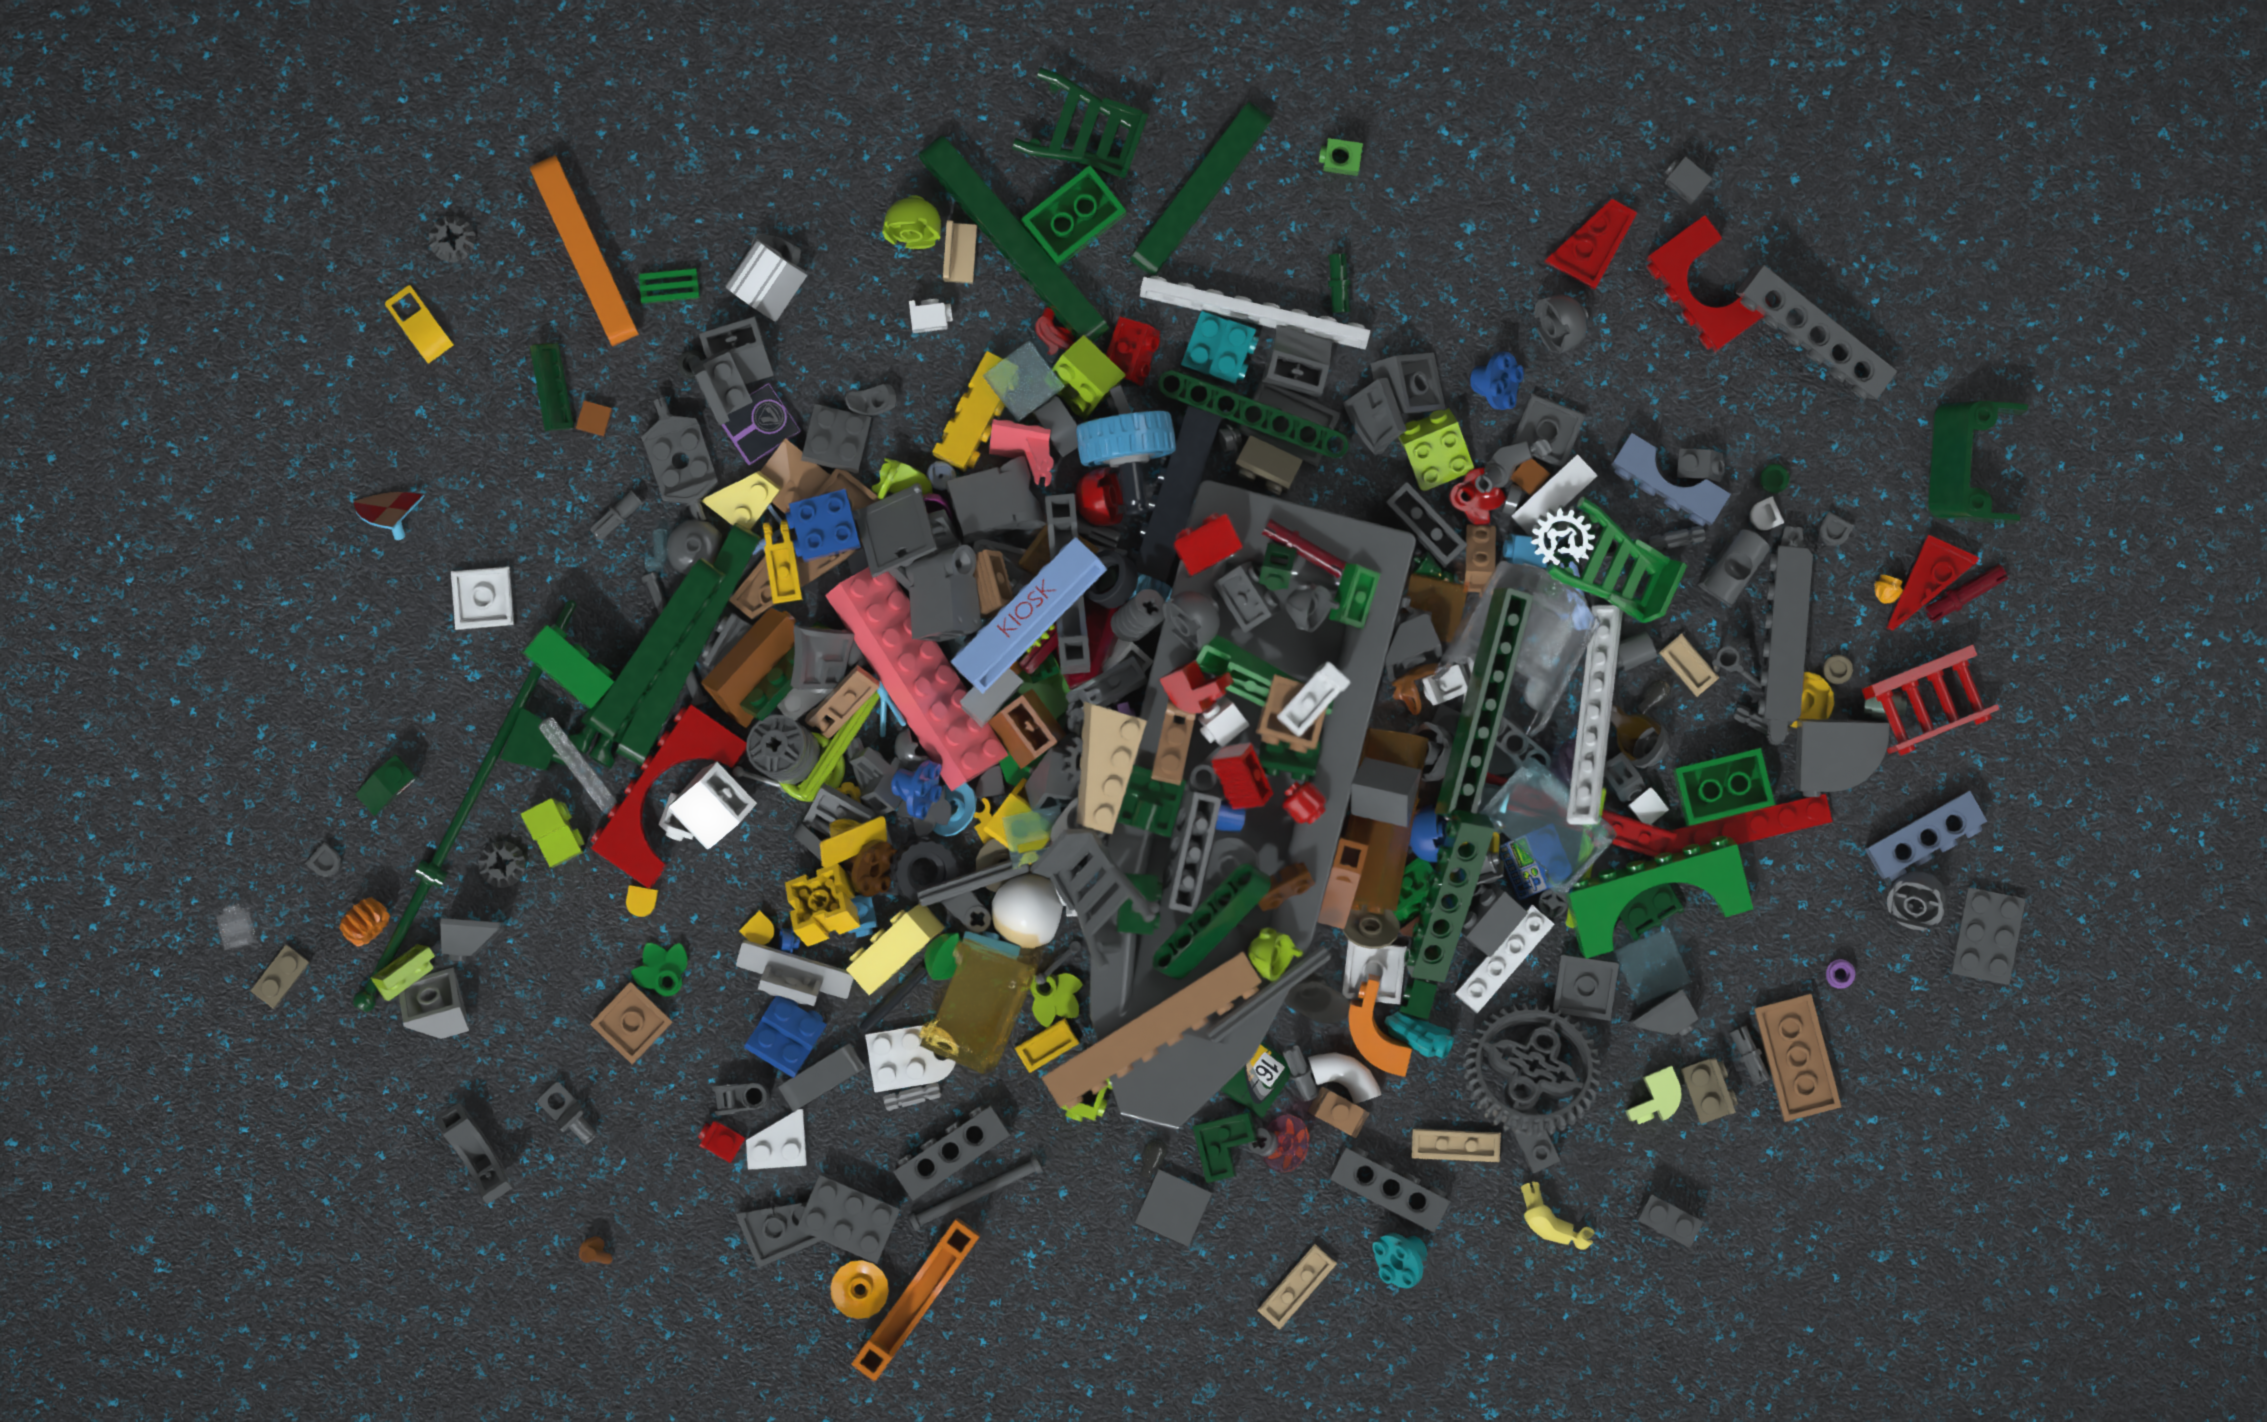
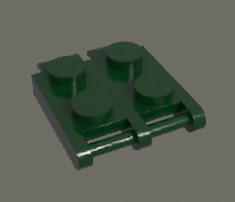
[1619,856,1685,942]

